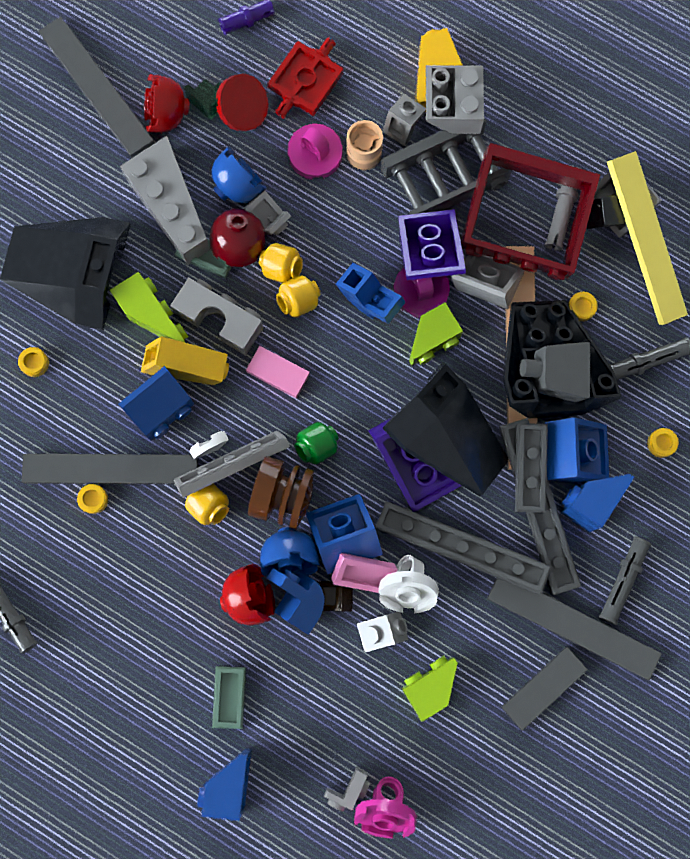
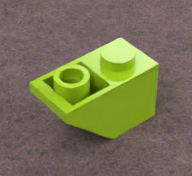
[409,302,463,366]
[401,655,457,722]

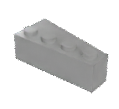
[120,136,211,265]

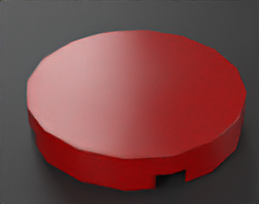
[216,73,269,131]

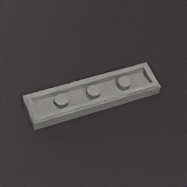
[174,431,290,498]

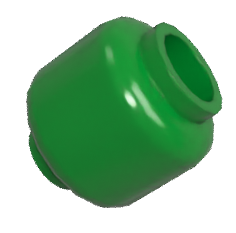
[294,422,339,465]

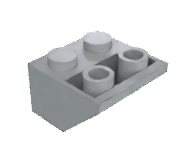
[426,65,484,134]

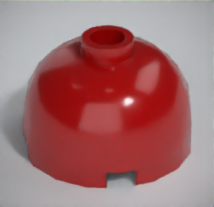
[144,74,189,133]
[220,563,275,626]

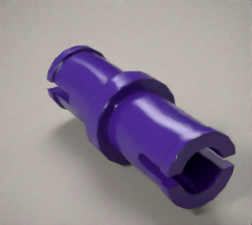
[218,0,275,35]

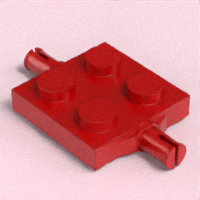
[267,37,344,118]

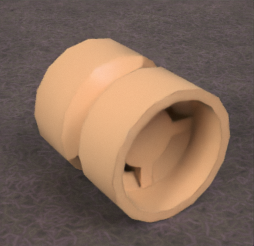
[346,120,383,170]

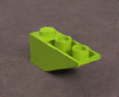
[110,272,188,343]

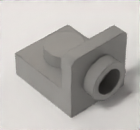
[382,94,426,146]

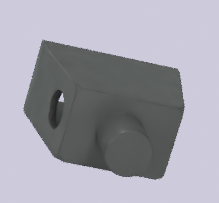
[520,342,590,402]

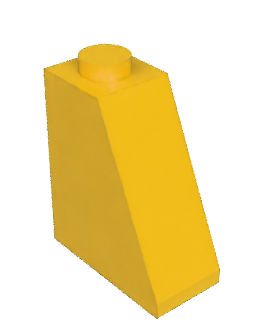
[416,28,463,113]
[141,336,229,385]

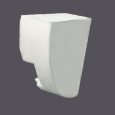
[190,431,229,459]

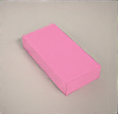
[246,346,310,399]
[331,553,398,593]

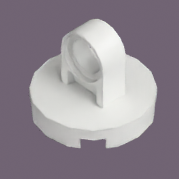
[379,555,439,613]

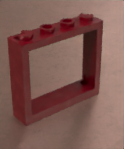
[461,143,600,280]

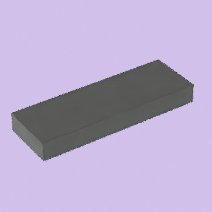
[515,423,548,513]
[501,647,588,731]

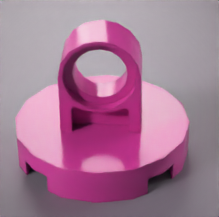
[288,124,343,179]
[354,777,417,838]

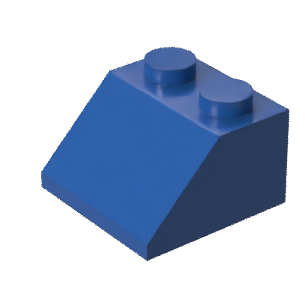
[118,366,194,441]
[545,417,610,482]
[560,474,634,532]
[306,494,383,575]
[197,748,252,821]

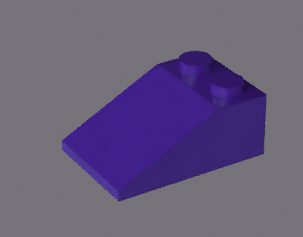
[398,209,466,280]
[368,418,461,512]

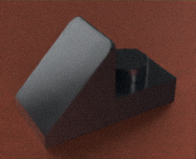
[586,195,626,230]

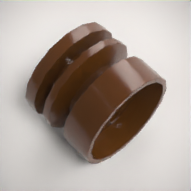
[248,456,314,530]

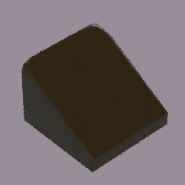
[317,581,353,612]

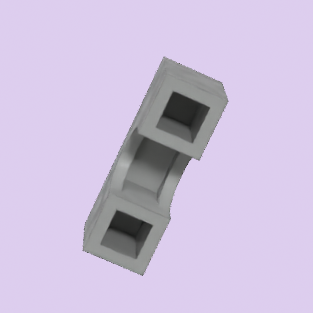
[170,277,264,356]

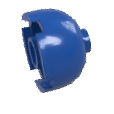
[211,147,267,204]
[260,527,320,577]

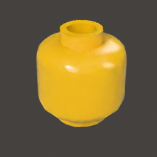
[259,243,303,283]
[276,276,320,318]
[185,483,229,525]

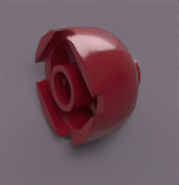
[210,209,265,267]

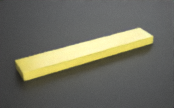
[607,151,688,325]

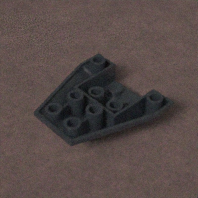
[0,217,131,331]
[503,300,621,419]
[382,362,508,496]

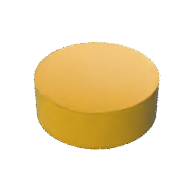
[568,292,598,322]
[18,347,49,377]
[647,428,679,458]
[77,484,108,514]

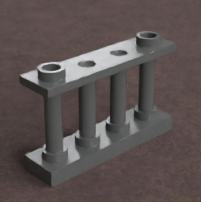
[381,117,512,215]

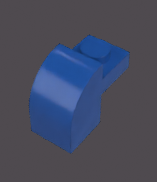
[335,263,406,324]
[267,568,324,635]

